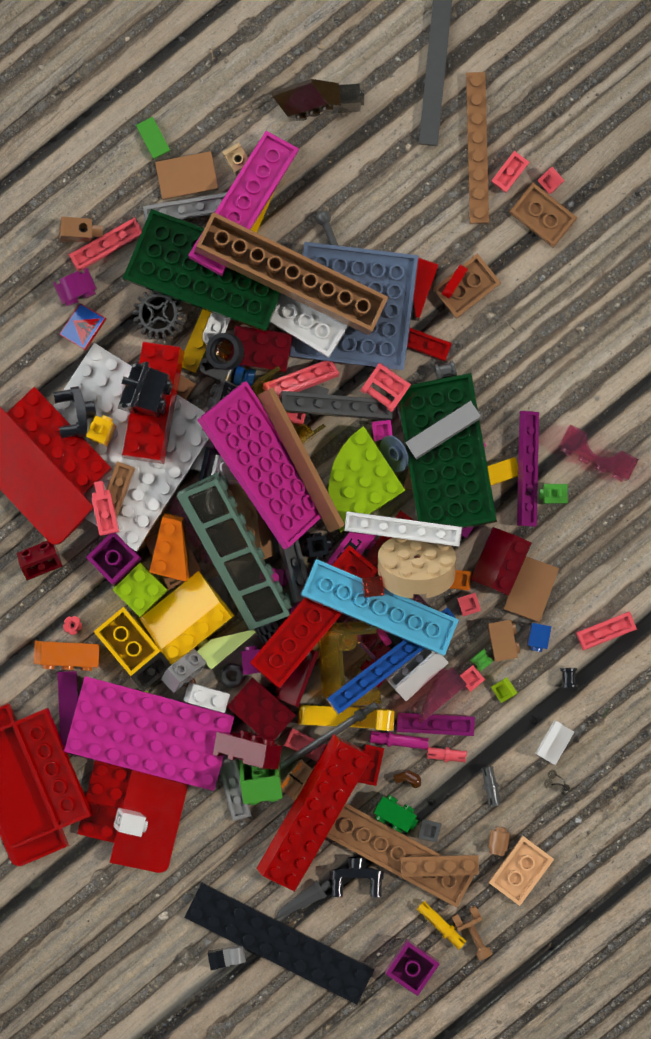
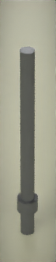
[280,701,379,769]

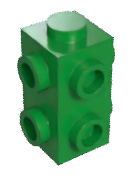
[373,794,418,833]

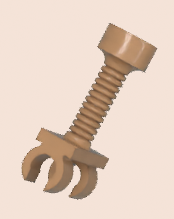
[452,905,493,961]

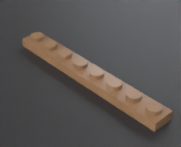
[466,72,489,224]

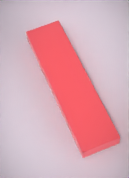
[69,217,142,272]
[263,361,339,399]

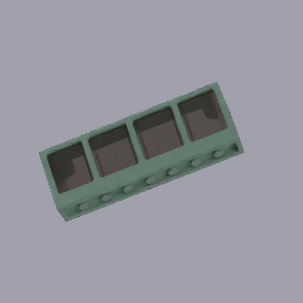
[177,471,293,630]

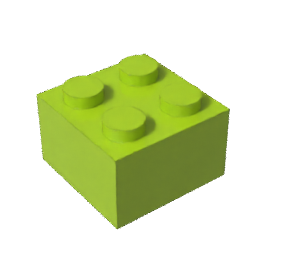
[112,563,168,617]

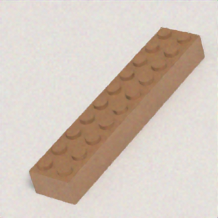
[195,212,388,335]

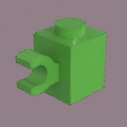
[539,484,568,504]

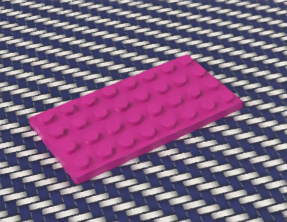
[197,381,321,550]
[64,676,235,791]

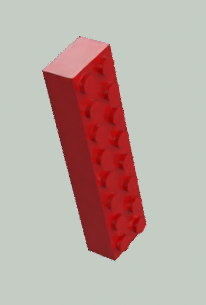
[257,734,372,892]

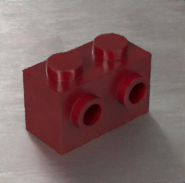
[17,541,63,581]

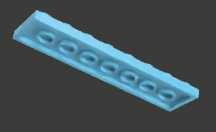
[301,559,459,656]

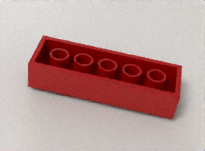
[122,342,184,464]

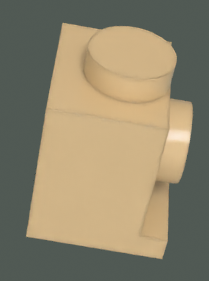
[223,143,248,175]

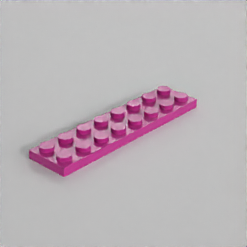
[188,131,299,276]

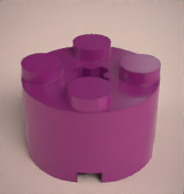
[53,268,97,307]

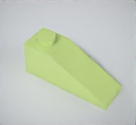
[197,629,256,669]

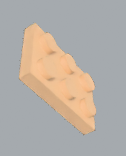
[488,835,554,906]

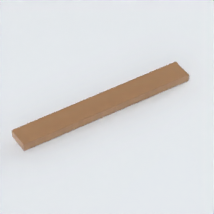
[258,388,345,532]

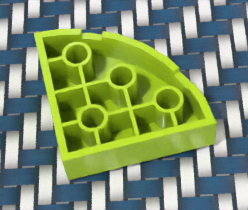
[328,426,405,533]

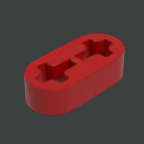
[441,264,468,299]

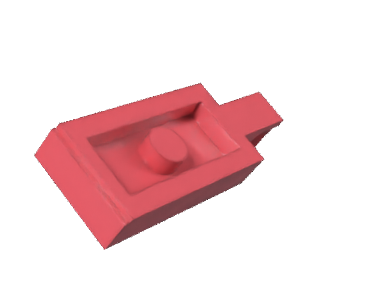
[92,481,120,536]

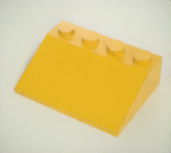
[140,571,235,665]

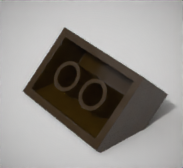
[272,79,341,121]

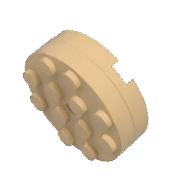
[378,538,456,598]

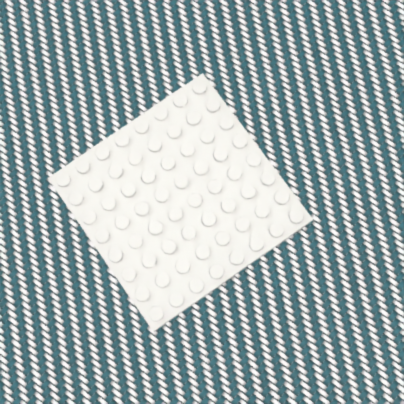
[53,343,209,551]

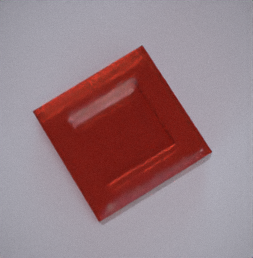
[362,576,384,598]

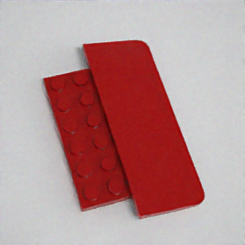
[0,387,112,545]
[0,703,93,866]
[77,760,189,873]

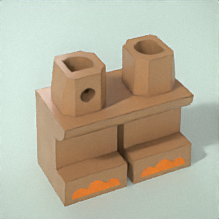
[281,759,313,801]

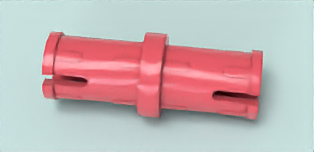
[427,747,467,763]

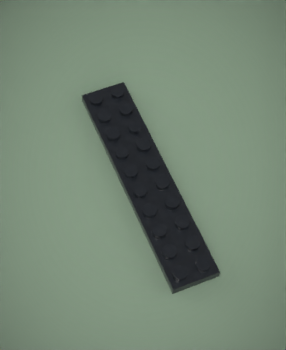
[184,882,374,1005]

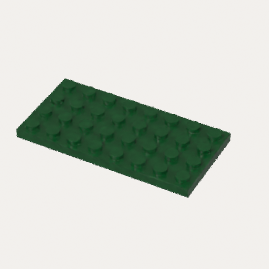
[123,209,282,332]
[399,373,497,529]

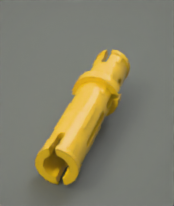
[416,900,467,950]

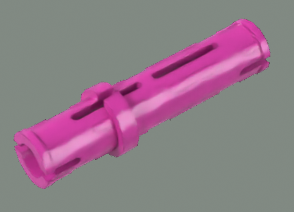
[370,731,429,750]

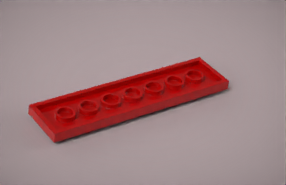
[249,545,378,688]

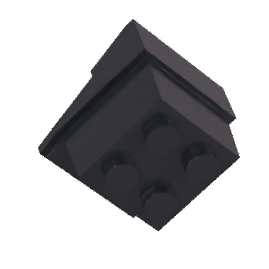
[118,362,173,418]

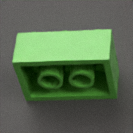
[239,760,283,805]

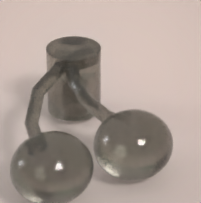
[544,770,570,795]

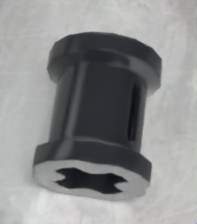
[560,668,578,688]

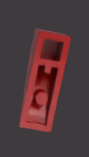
[413,258,439,321]

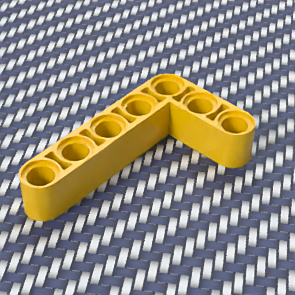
[298,705,395,731]

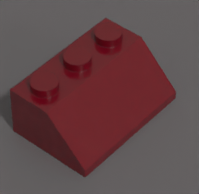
[470,527,532,596]
[275,649,319,707]

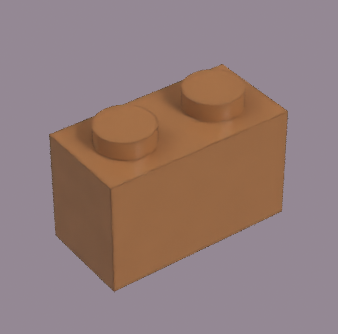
[487,620,520,662]

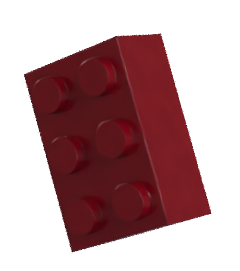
[230,325,293,375]
[227,677,296,740]

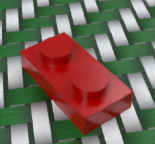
[358,744,385,786]

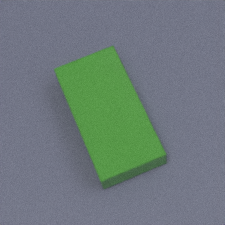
[136,117,170,160]

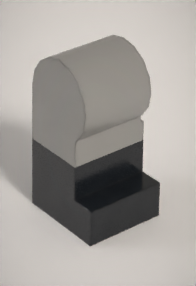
[207,946,246,970]

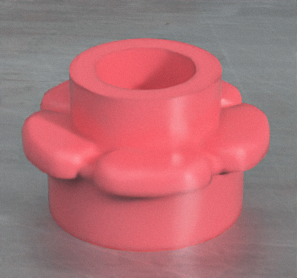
[63,616,82,635]

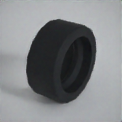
[206,333,244,370]

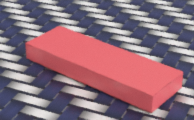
[576,611,637,651]

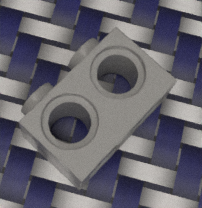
[161,649,207,693]

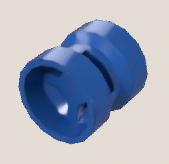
[233,366,256,388]

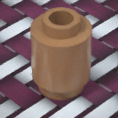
[488,826,510,856]

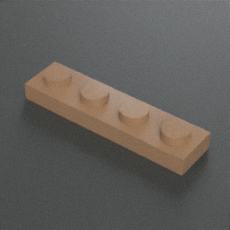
[401,854,479,877]

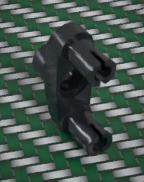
[53,386,97,439]
[330,857,384,897]

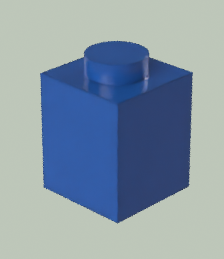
[527,623,552,652]

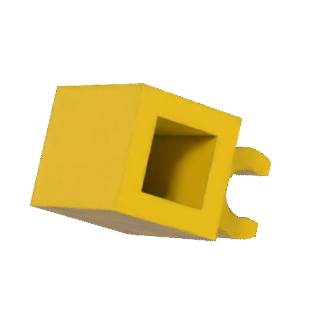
[86,415,117,447]

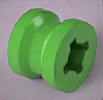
[469,649,494,672]

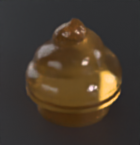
[216,340,232,360]

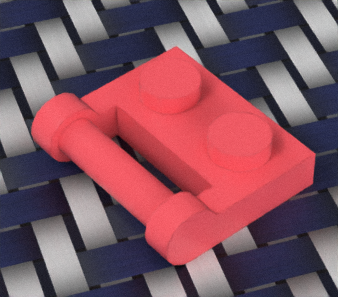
[360,363,411,413]

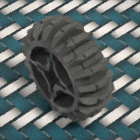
[132,290,184,340]

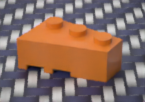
[149,513,190,582]
[34,641,100,671]

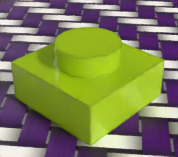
[491,677,517,703]

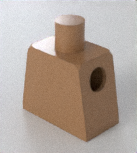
[59,216,103,243]

